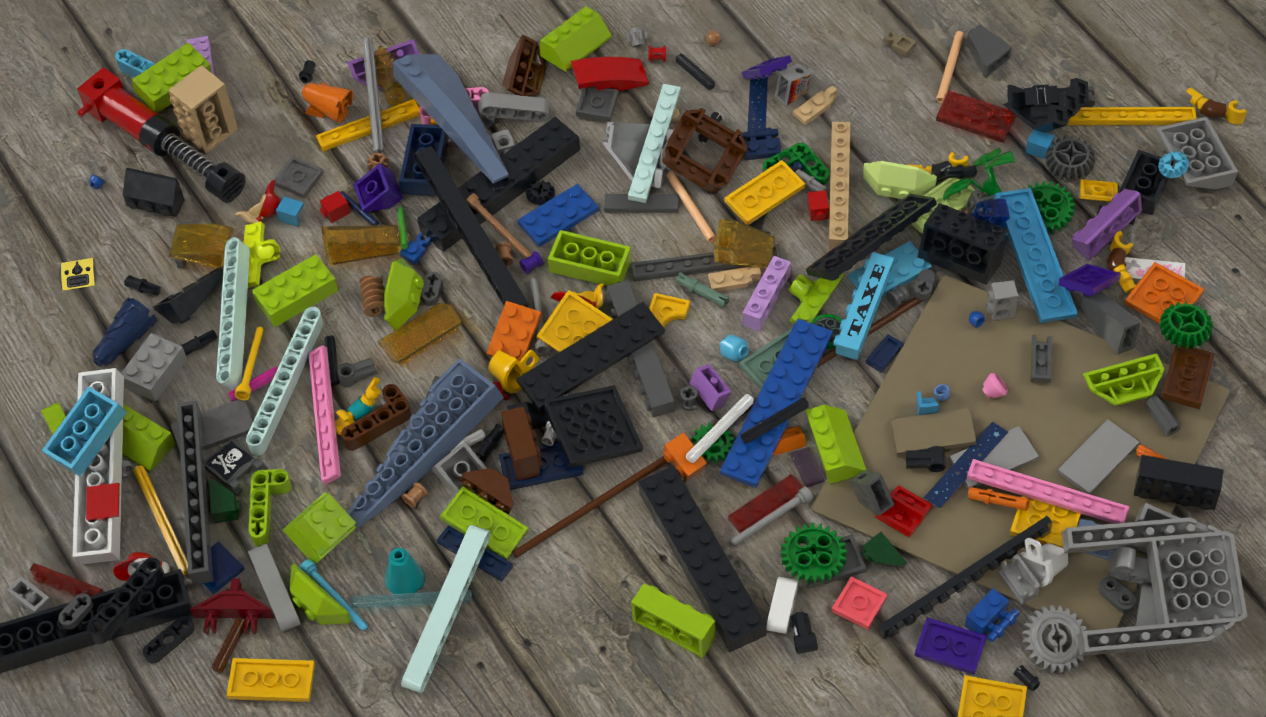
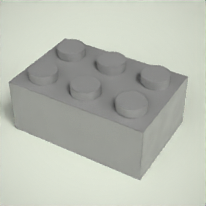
[121,333,187,402]

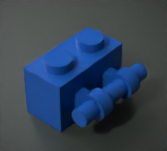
[965,588,1020,642]

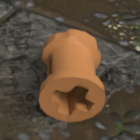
[495,242,513,266]
[402,482,428,508]

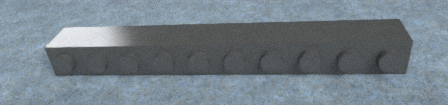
[177,401,214,585]

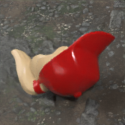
[235,180,281,224]

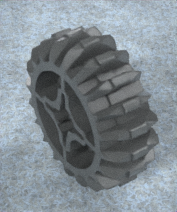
[1045,135,1096,181]

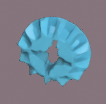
[1158,150,1189,178]

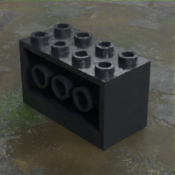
[917,203,1009,285]

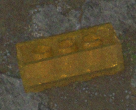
[377,303,462,364]

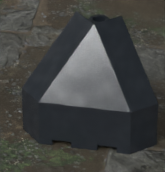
[1003,78,1089,133]

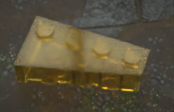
[321,225,402,266]

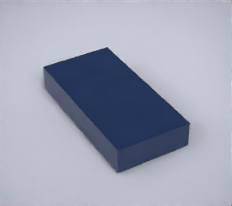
[866,334,904,373]

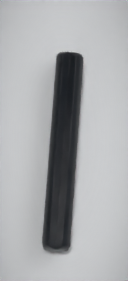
[740,398,809,444]

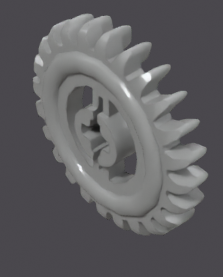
[1022,605,1087,673]

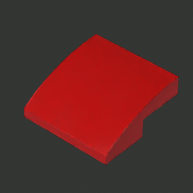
[875,485,933,538]

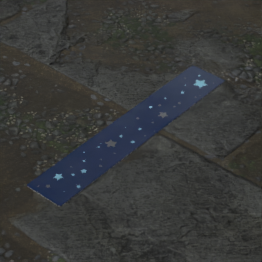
[747,67,768,141]
[924,422,1008,508]

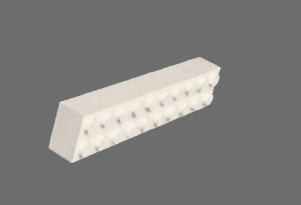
[73,368,124,564]

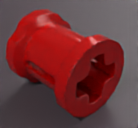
[648,46,666,62]

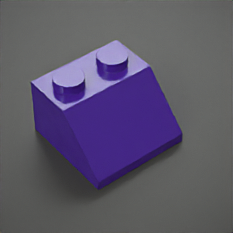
[353,163,403,212]

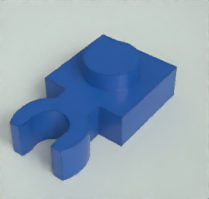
[400,232,431,265]

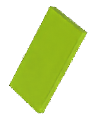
[440,486,529,560]

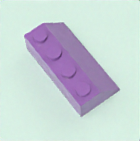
[1072,189,1142,261]

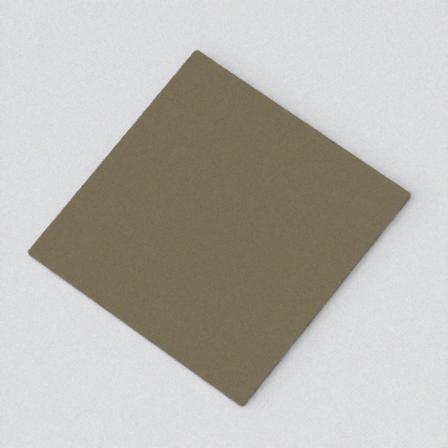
[812,275,1230,631]

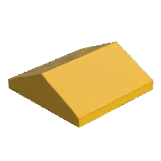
[1079,179,1118,202]

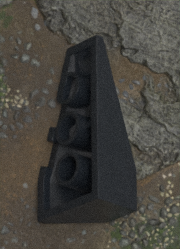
[153,266,224,324]

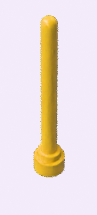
[234,326,264,401]

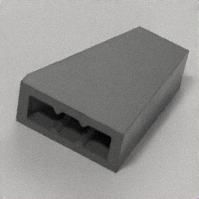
[967,24,1012,78]

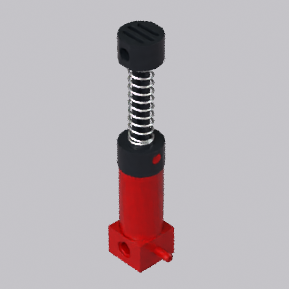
[77,67,246,203]

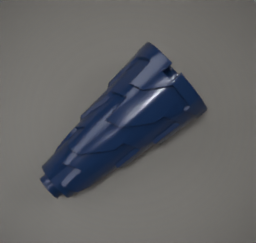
[92,297,157,367]

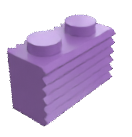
[689,364,732,411]

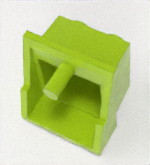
[282,492,357,564]

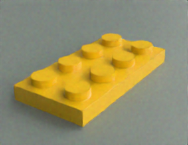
[724,160,805,226]
[226,658,315,702]

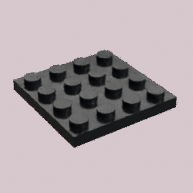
[543,385,643,468]

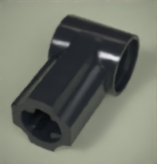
[906,446,946,472]
[790,611,818,654]

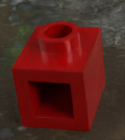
[807,190,829,221]
[320,191,350,224]

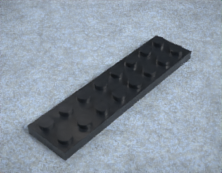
[806,194,937,281]
[517,302,665,411]

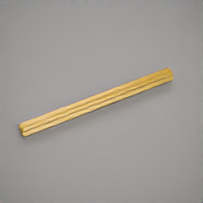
[133,465,189,576]

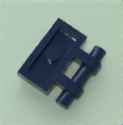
[742,127,782,160]

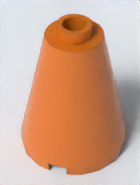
[301,83,353,123]

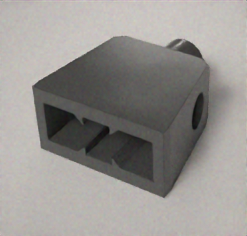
[851,470,894,516]

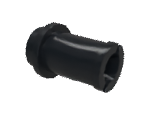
[299,60,316,83]
[1013,665,1040,691]

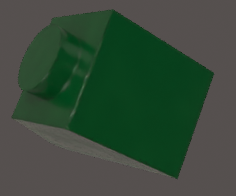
[209,479,241,523]
[861,532,907,568]

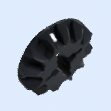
[526,180,555,205]

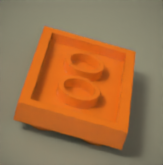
[486,301,542,361]

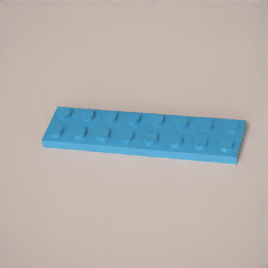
[994,188,1078,323]

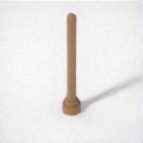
[466,193,532,258]

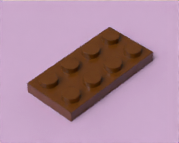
[1161,344,1215,409]

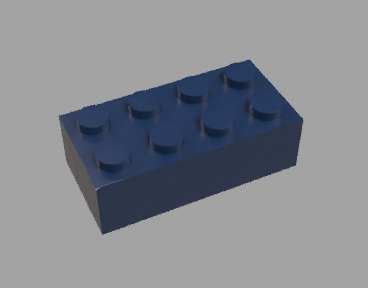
[399,124,449,196]

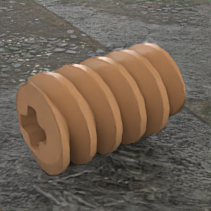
[359,275,385,317]

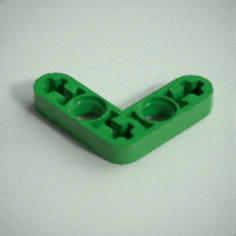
[763,143,830,185]

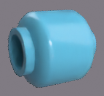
[720,335,749,362]

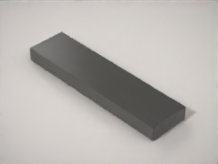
[604,194,678,213]

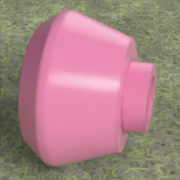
[982,373,1008,399]

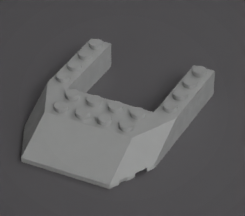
[1061,517,1247,656]

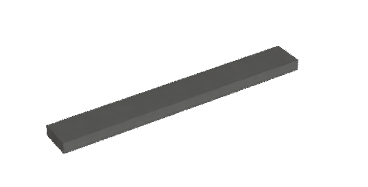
[631,244,781,282]

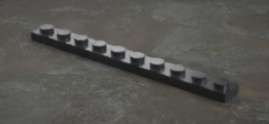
[879,516,1052,639]

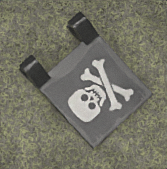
[205,439,266,496]

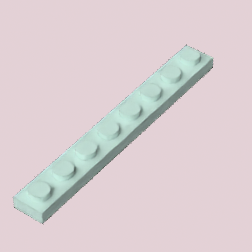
[628,84,681,203]

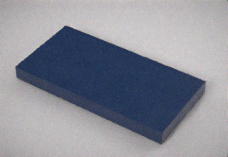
[499,442,584,490]

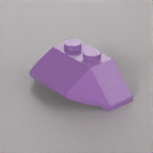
[347,39,419,90]

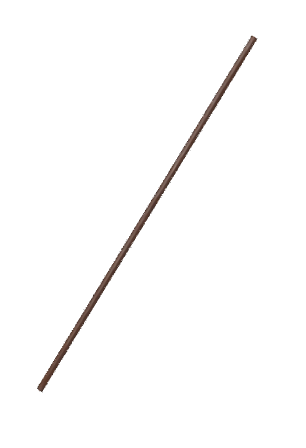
[512,297,924,558]

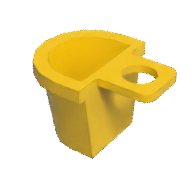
[488,350,539,393]

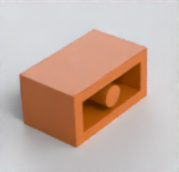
[663,432,707,482]

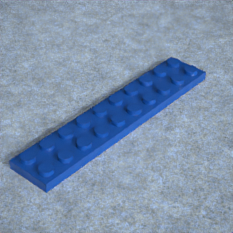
[720,319,833,488]

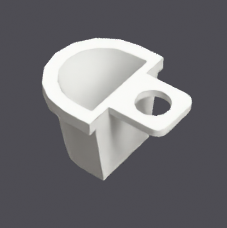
[1020,538,1069,587]

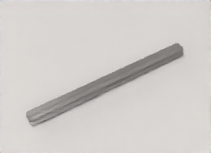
[362,37,384,153]

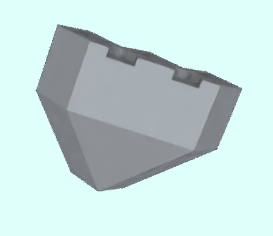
[601,122,675,188]

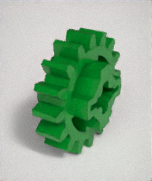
[692,422,734,464]

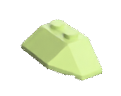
[863,161,937,199]

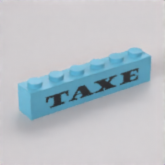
[833,252,894,360]

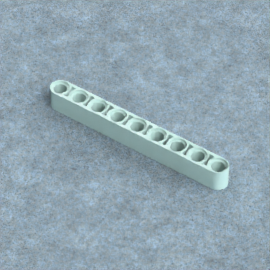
[216,237,250,390]
[246,307,323,456]
[401,525,490,693]

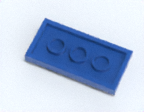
[518,184,599,247]

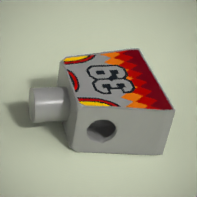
[775,64,815,106]

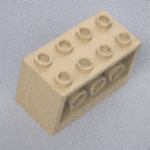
[168,65,238,154]

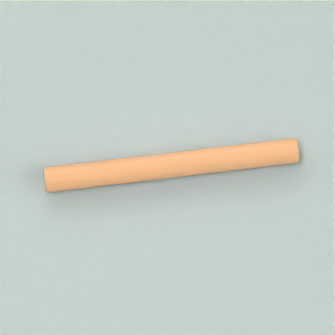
[936,31,964,103]
[666,171,716,243]

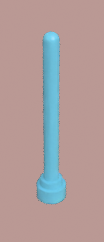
[299,559,368,631]

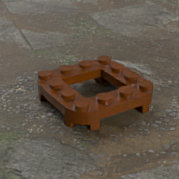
[662,108,748,193]

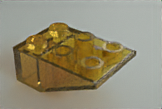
[714,219,775,268]

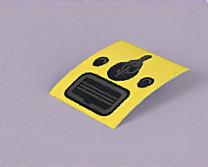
[61,258,95,291]

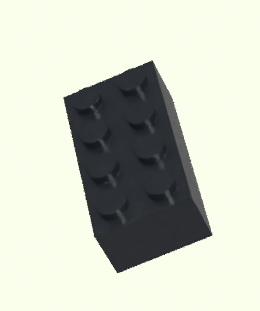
[1133,455,1224,510]

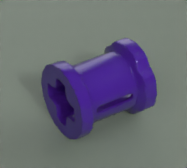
[519,251,544,275]

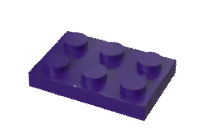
[741,55,792,80]
[1058,263,1121,296]
[914,617,987,675]

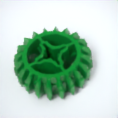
[1159,301,1213,350]

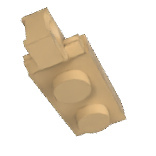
[793,86,837,125]
[708,267,761,292]

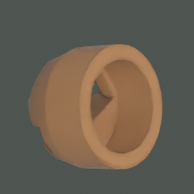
[706,30,721,45]

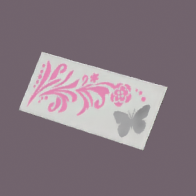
[1125,257,1185,279]

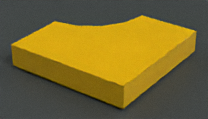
[649,293,691,327]

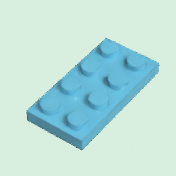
[848,241,932,297]

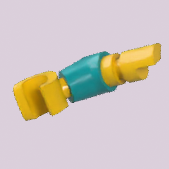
[335,377,381,435]

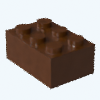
[501,406,542,481]

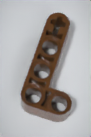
[341,384,411,451]

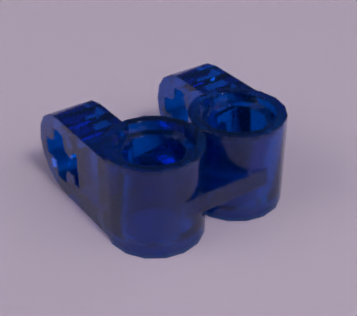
[969,199,1010,227]

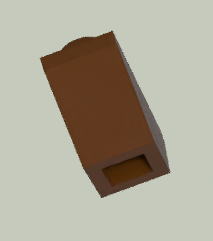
[459,468,514,514]

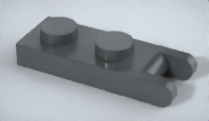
[1031,335,1052,383]

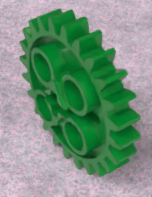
[1028,181,1075,235]
[781,522,847,585]

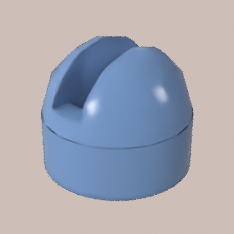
[934,384,950,401]

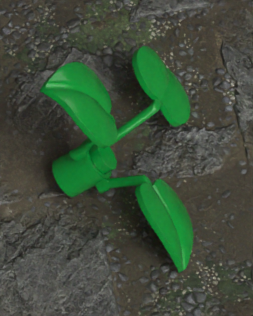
[943,148,1015,202]

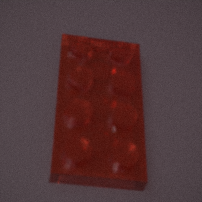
[936,90,1017,143]

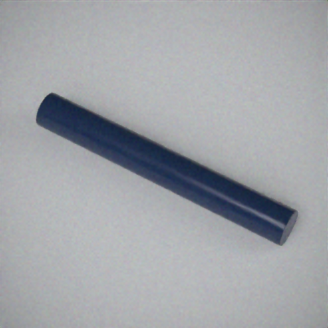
[340,191,379,228]

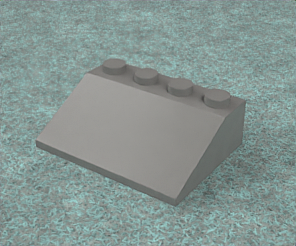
[1156,117,1238,189]

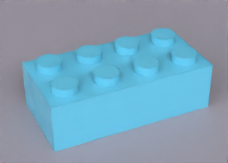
[42,386,127,477]

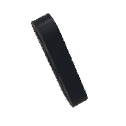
[143,616,195,664]

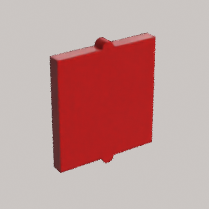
[86,483,120,521]

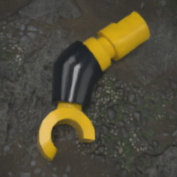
[907,152,969,181]

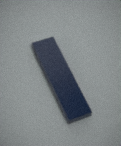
[437,525,513,582]

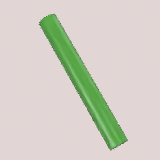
[397,207,408,249]

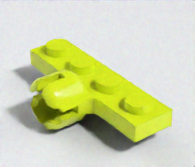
[243,221,281,288]

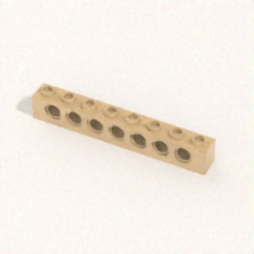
[829,122,850,251]

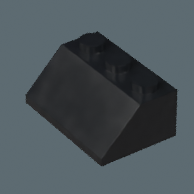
[123,168,185,217]

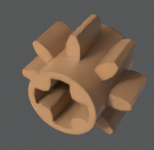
[367,153,389,171]

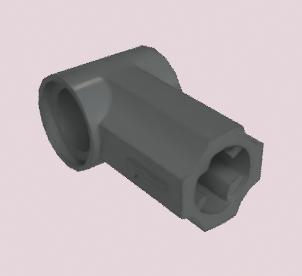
[337,358,377,387]

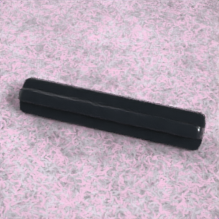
[676,53,715,90]
[324,335,339,386]

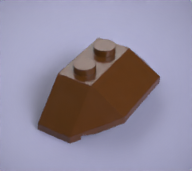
[502,35,546,97]

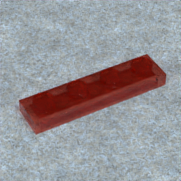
[728,474,803,533]
[30,563,104,597]

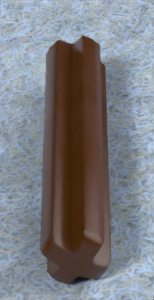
[212,617,245,673]

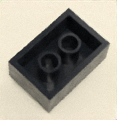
[1119,150,1173,215]

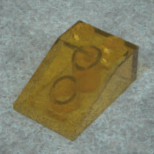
[169,223,234,268]

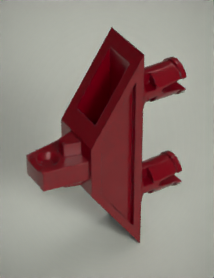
[190,578,274,635]

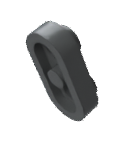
[1099,577,1136,613]

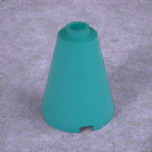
[384,548,425,598]

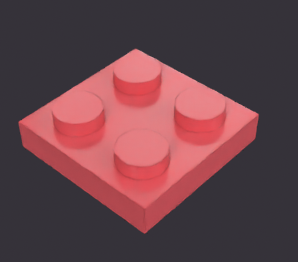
[832,576,888,630]

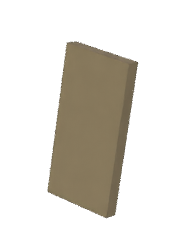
[891,408,976,457]

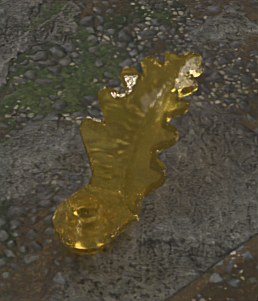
[374,46,404,106]

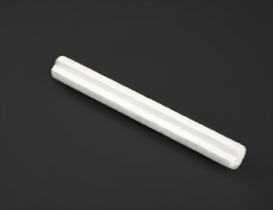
[686,394,754,463]

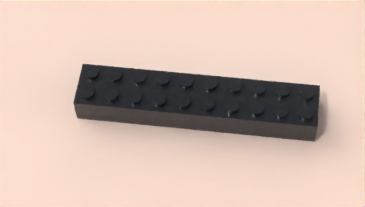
[417,117,580,252]
[638,466,766,652]
[0,569,192,673]

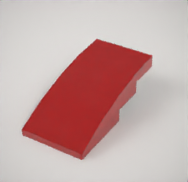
[571,57,649,91]

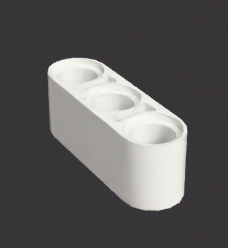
[766,577,799,634]

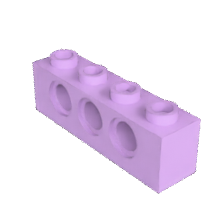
[742,256,791,332]

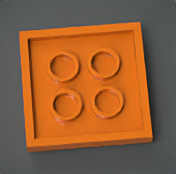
[1124,262,1204,324]

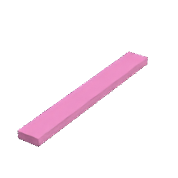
[308,345,341,485]
[967,459,1130,524]

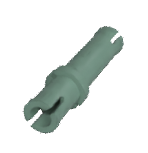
[675,272,729,308]

